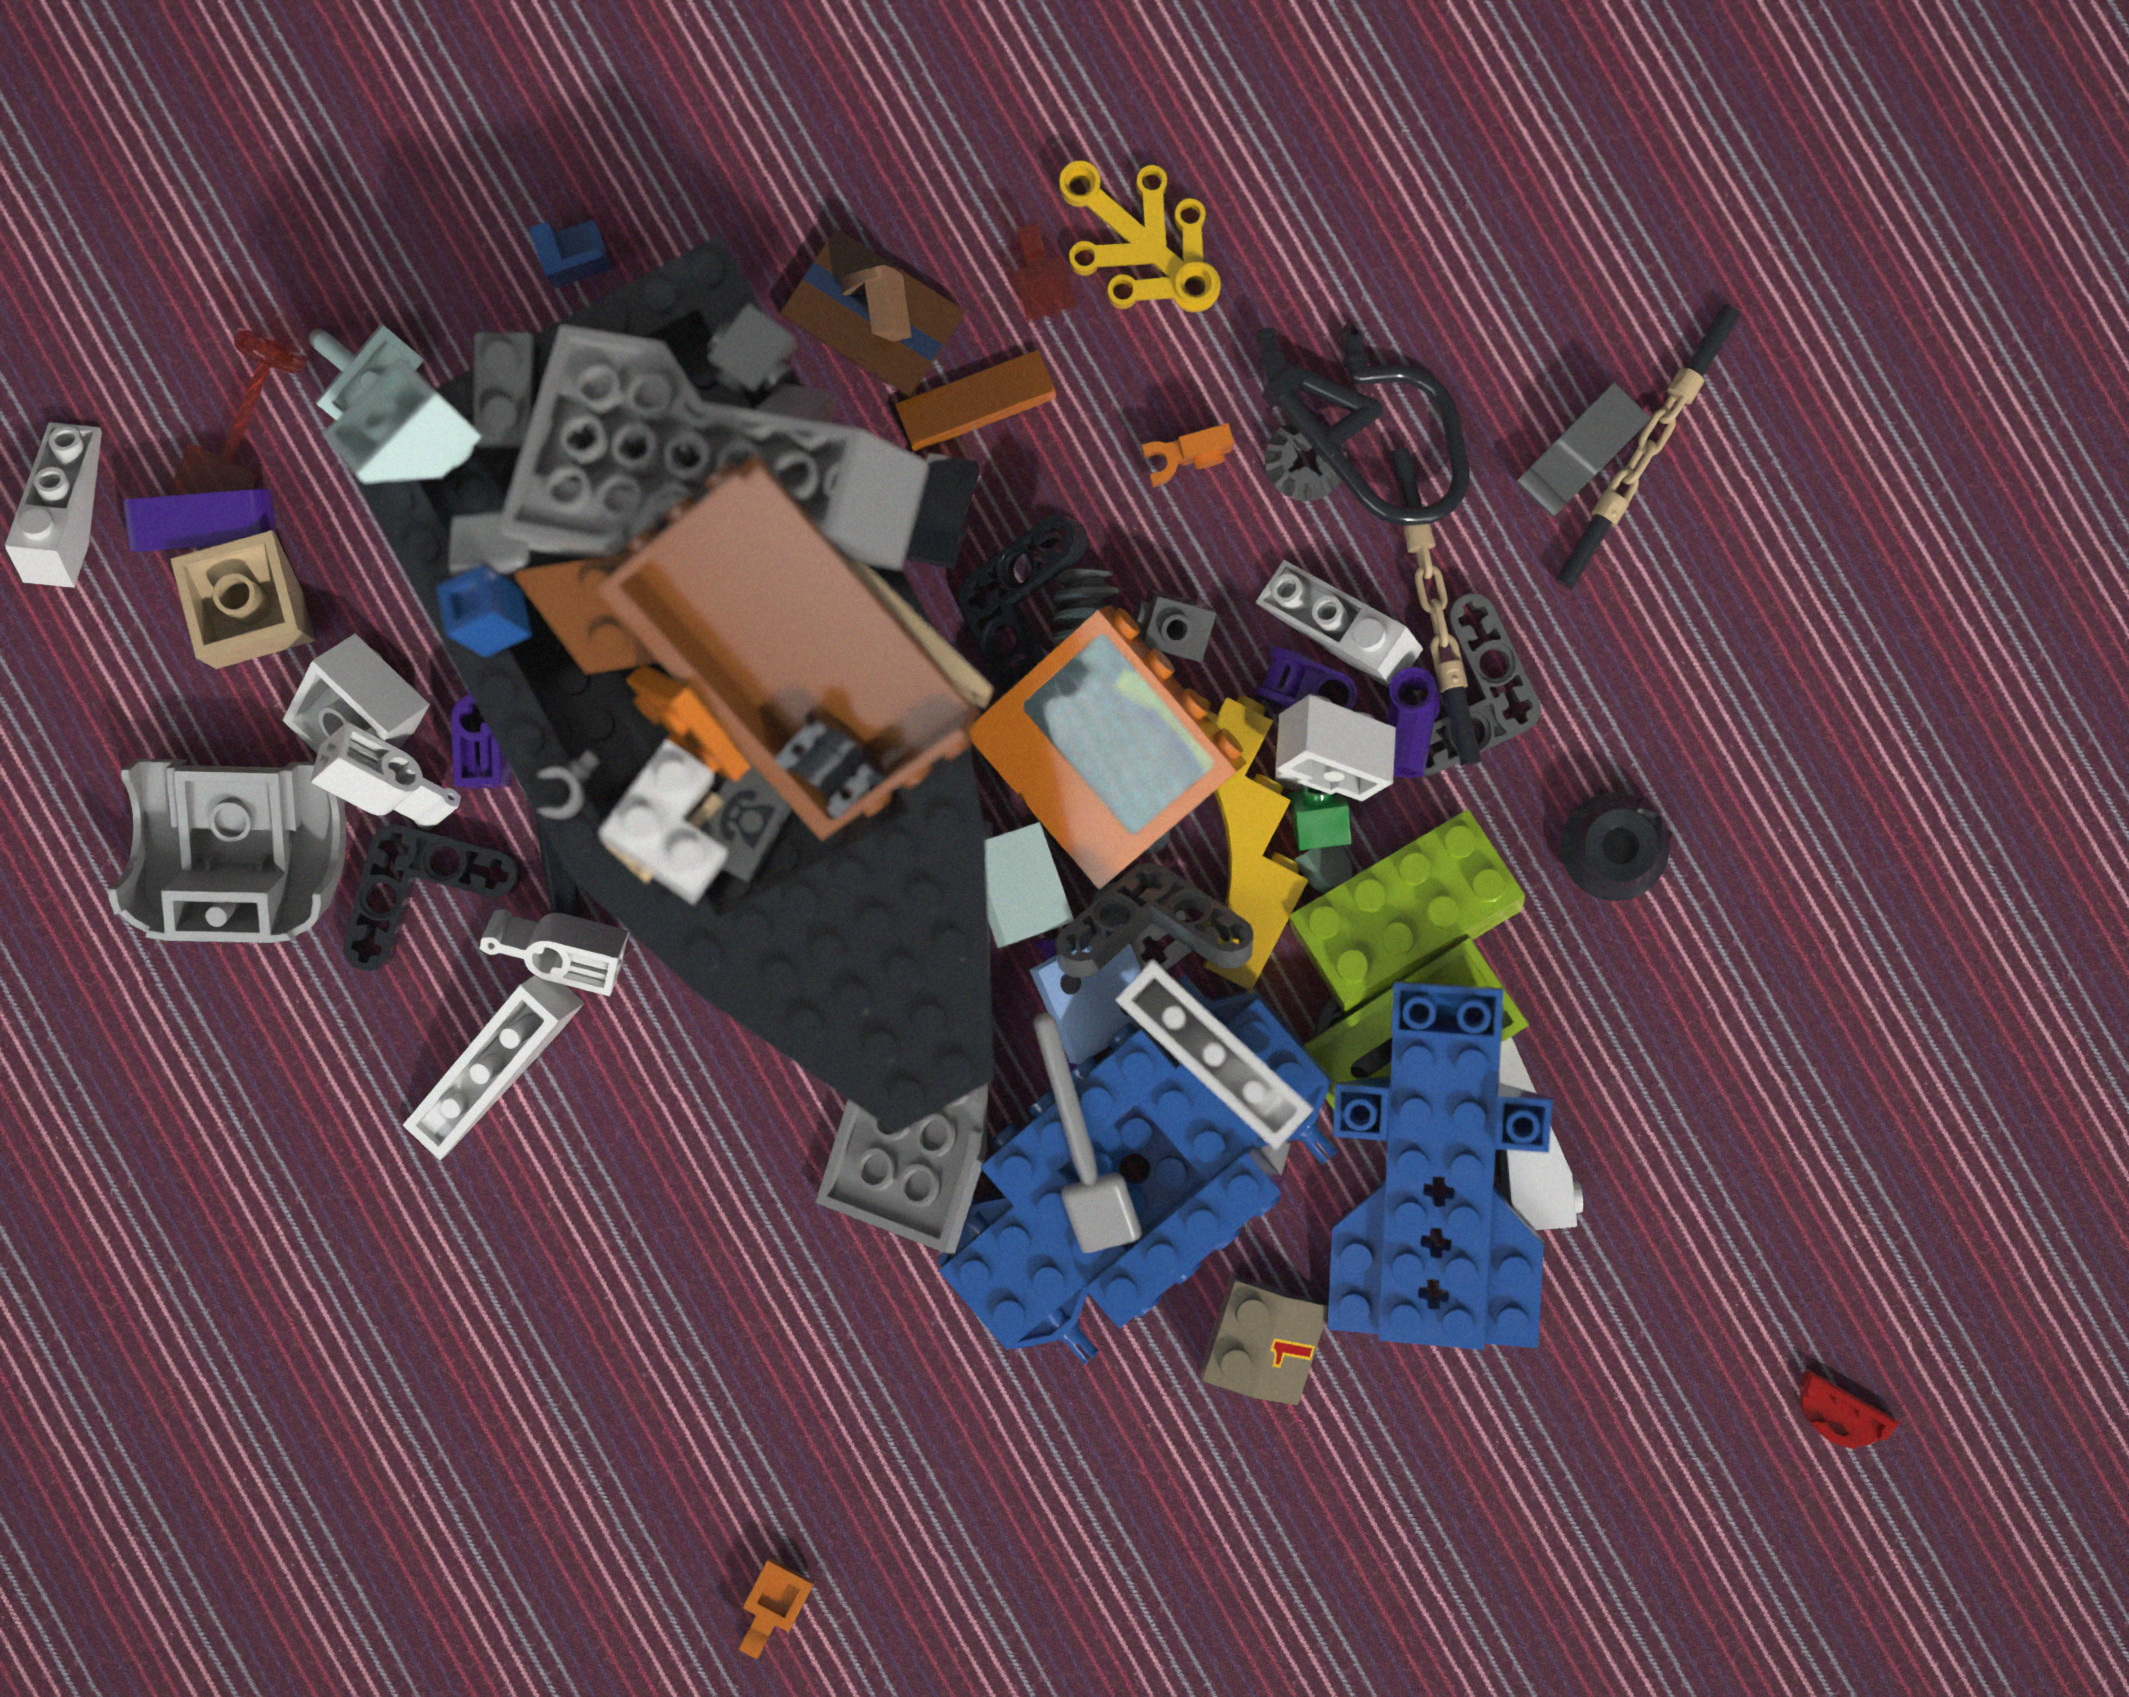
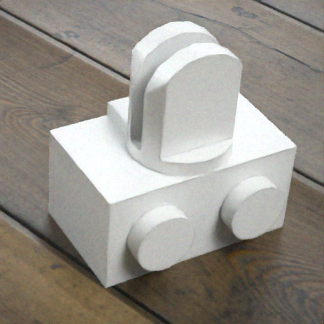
[1275,694,1396,801]

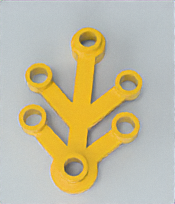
[1060,161,1221,312]

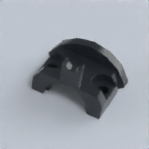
[774,709,886,820]

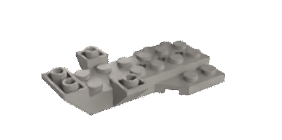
[498,325,929,569]

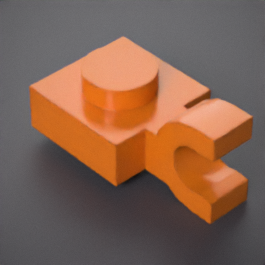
[1141,423,1234,488]
[739,1557,815,1659]

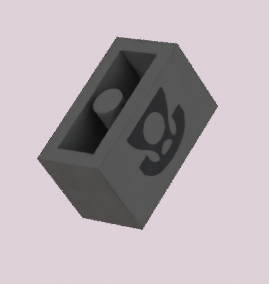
[698,755,793,882]

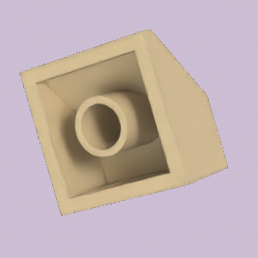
[170,530,316,669]

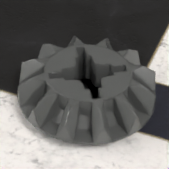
[1265,420,1347,501]

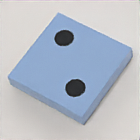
[1030,923,1142,1064]

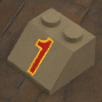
[1199,1273,1329,1405]

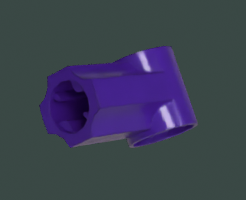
[1386,667,1441,779]

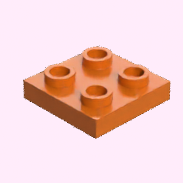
[626,665,751,782]

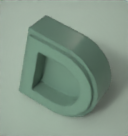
[1294,845,1352,894]

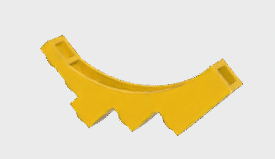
[1114,668,1308,990]

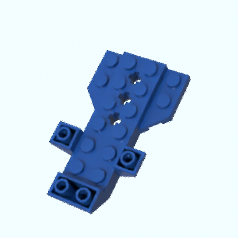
[1328,981,1552,1350]

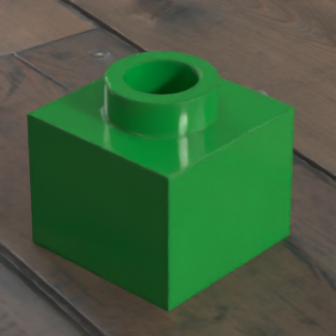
[1290,786,1351,850]

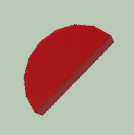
[1799,1368,1901,1449]

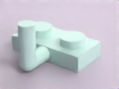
[309,324,424,420]

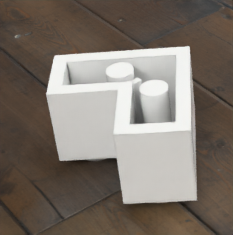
[600,741,727,905]

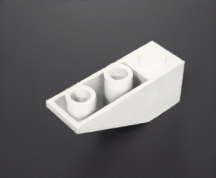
[5,422,102,588]
[1256,560,1423,688]

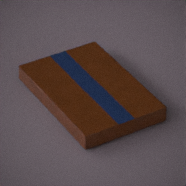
[780,228,965,399]

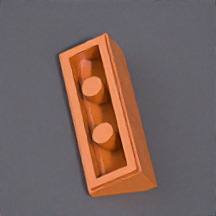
[895,350,1056,453]

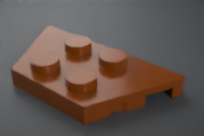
[515,553,660,674]

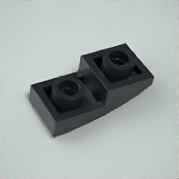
[905,453,980,569]

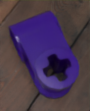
[1253,646,1357,710]

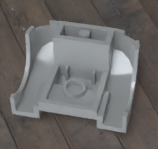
[108,759,346,943]

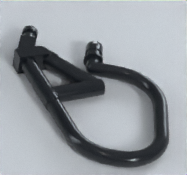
[1256,323,1470,526]

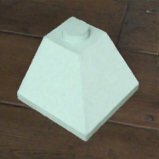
[322,357,481,482]

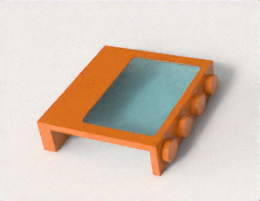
[969,605,1247,890]

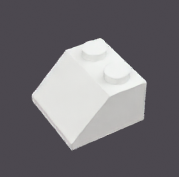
[283,634,430,754]

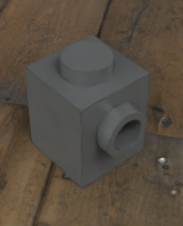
[709,303,799,401]
[1132,589,1217,662]

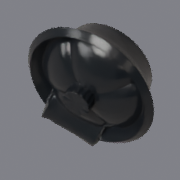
[1561,792,1673,901]

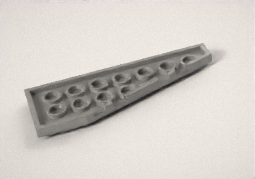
[815,820,993,1253]

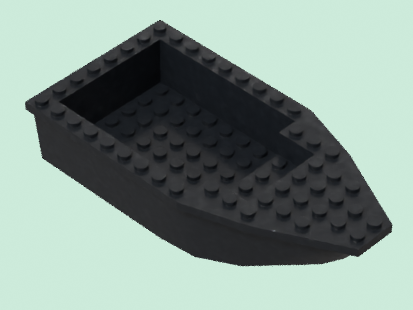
[346,235,994,1133]

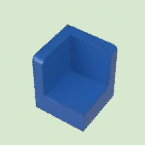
[529,220,613,289]
[437,564,531,656]

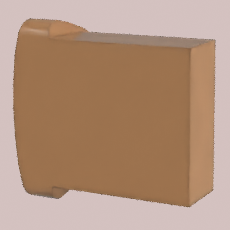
[840,265,912,342]

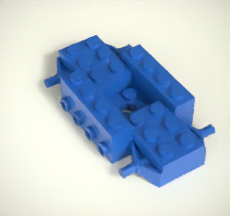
[938,974,1338,1365]

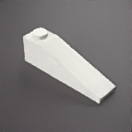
[1116,960,1313,1150]
[403,976,584,1160]
[1498,1037,1583,1230]

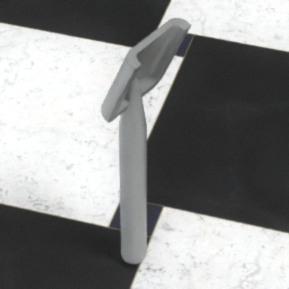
[449,511,631,577]
[1034,1013,1142,1253]

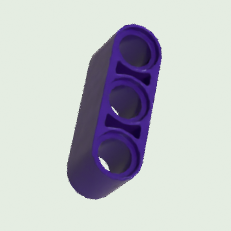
[123,489,277,552]

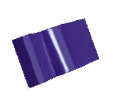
[451,690,512,789]

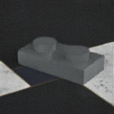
[474,333,535,447]

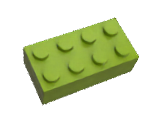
[1289,809,1525,1016]

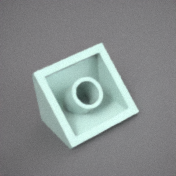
[986,822,1074,948]

